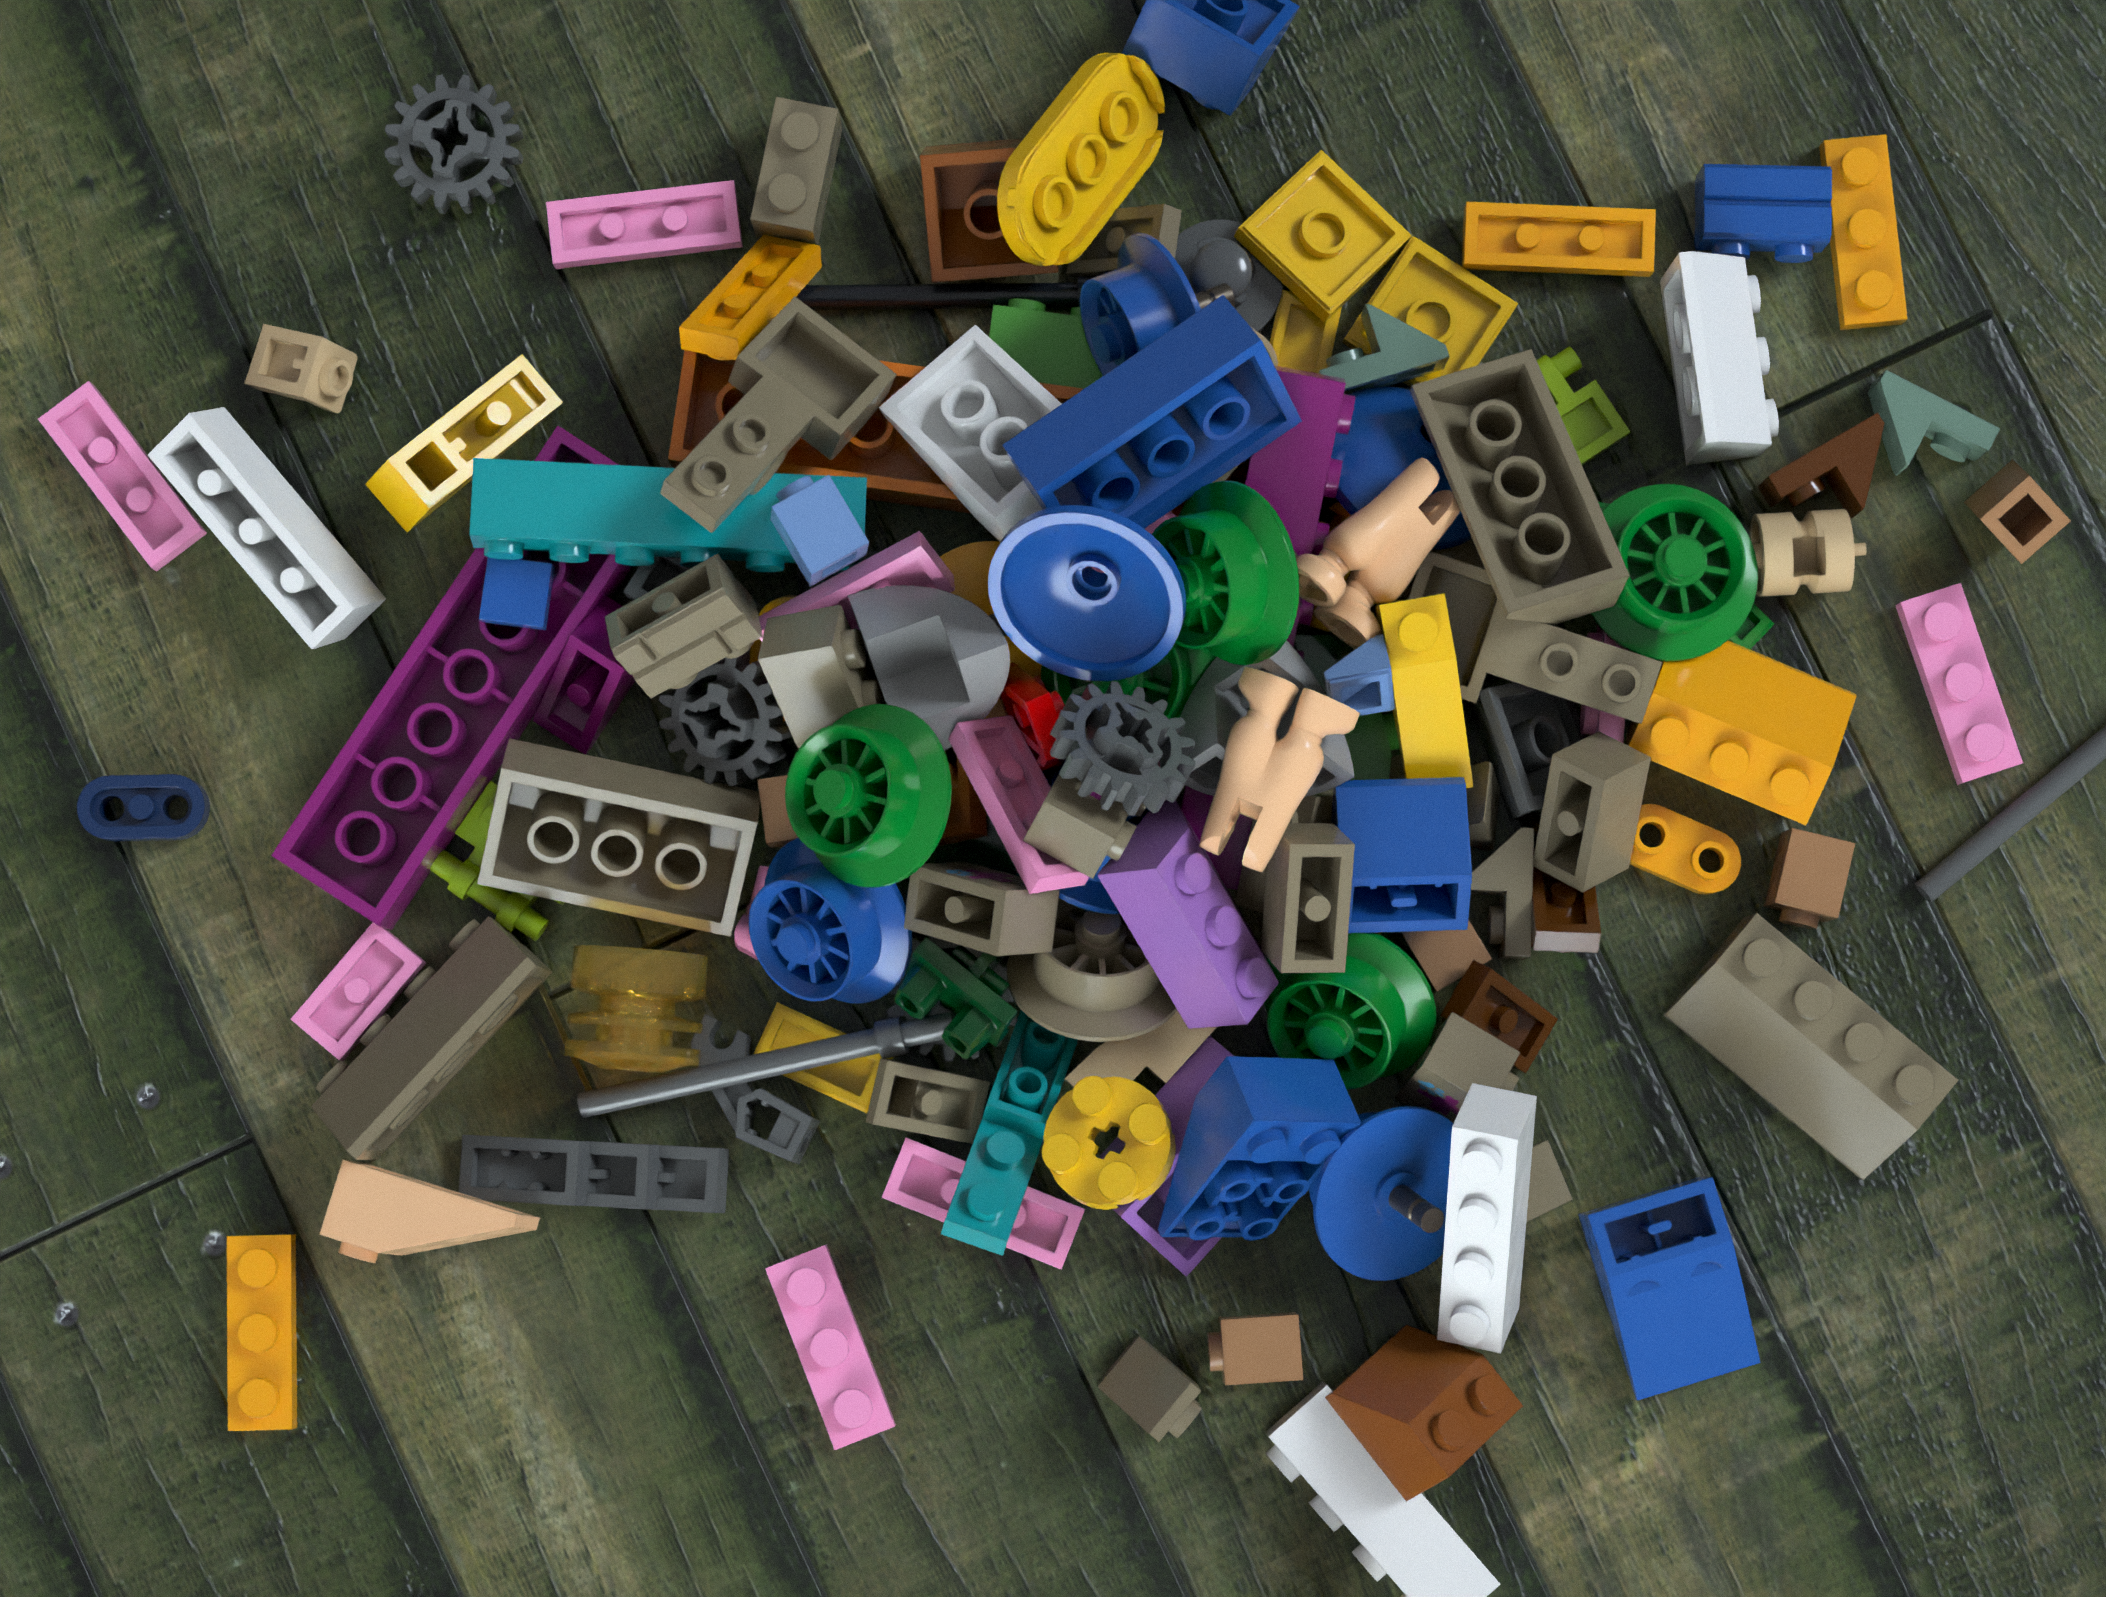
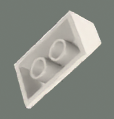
[1660,251,1779,465]

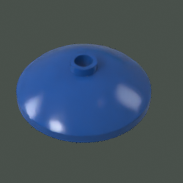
[1331,386,1472,550]
[988,505,1186,681]

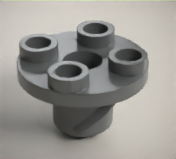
[1175,220,1283,333]

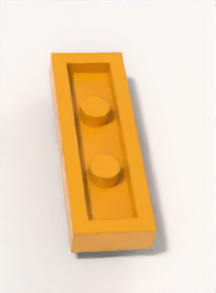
[1819,134,1908,330]
[1462,201,1656,277]
[679,235,822,360]
[227,1234,297,1431]

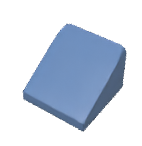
[1324,634,1395,716]

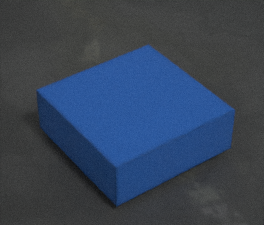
[479,557,555,630]

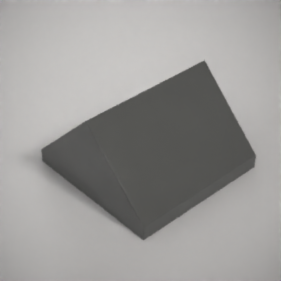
[1469,682,1586,822]

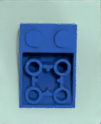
[1158,1056,1361,1241]
[1578,1177,1761,1401]

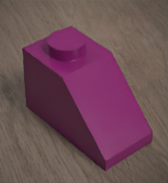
[533,596,635,754]

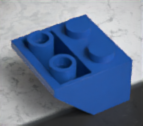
[1331,777,1472,933]

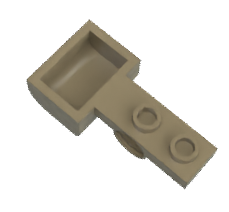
[660,296,897,533]
[1407,551,1662,724]

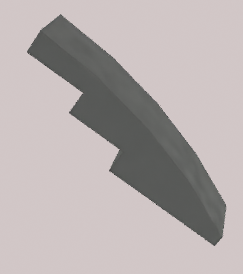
[459,1135,729,1213]

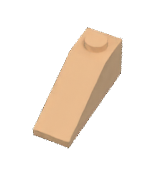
[320,1160,540,1263]

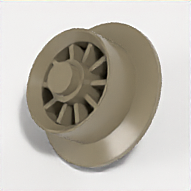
[1007,898,1177,1042]

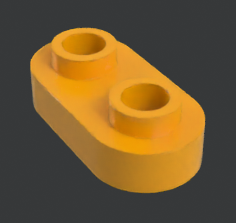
[1630,804,1741,895]

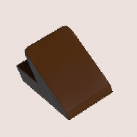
[1757,413,1885,519]
[1531,848,1601,953]
[1440,960,1558,1074]

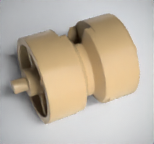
[1750,509,1866,597]

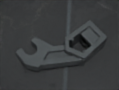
[691,1014,820,1164]

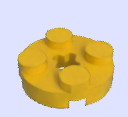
[1042,1076,1176,1210]

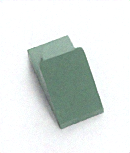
[1318,304,1450,395]
[1868,370,2000,476]

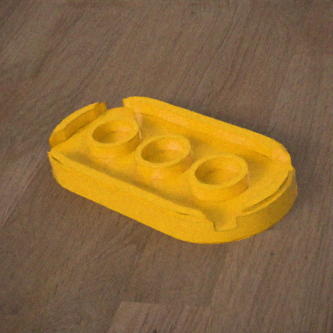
[997,53,1165,266]

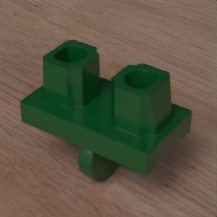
[894,937,1018,1059]

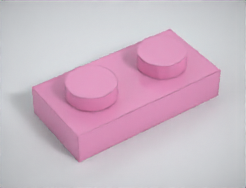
[291,922,426,1061]

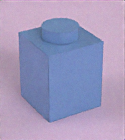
[771,475,869,586]

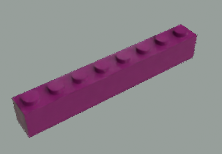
[1181,365,1355,890]

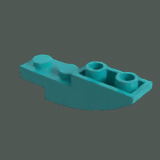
[941,1010,1078,1256]

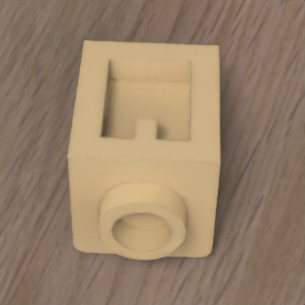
[244,324,358,413]

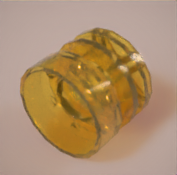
[564,945,709,1073]

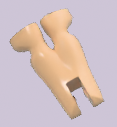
[1296,458,1460,649]
[1199,667,1360,872]

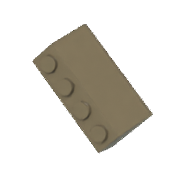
[1410,349,1630,624]
[477,738,760,937]
[1663,913,1958,1180]
[311,916,553,1160]

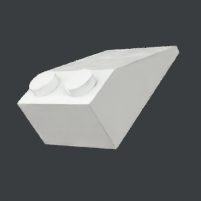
[879,325,1062,542]

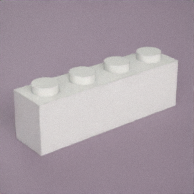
[148,407,386,649]
[1437,1083,1537,1354]
[1265,1382,1500,1597]

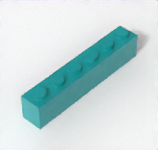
[469,458,867,575]

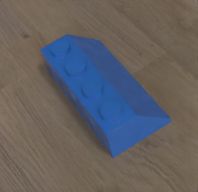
[1002,295,1302,529]

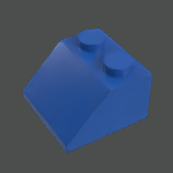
[1122,0,1300,116]

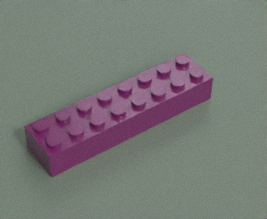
[271,426,633,930]

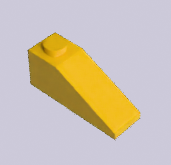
[365,354,563,532]
[1374,593,1473,788]

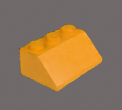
[1626,641,1857,826]

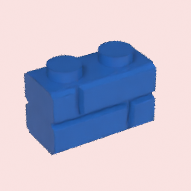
[1694,164,1832,263]

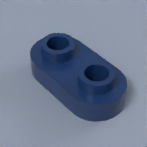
[77,774,210,841]

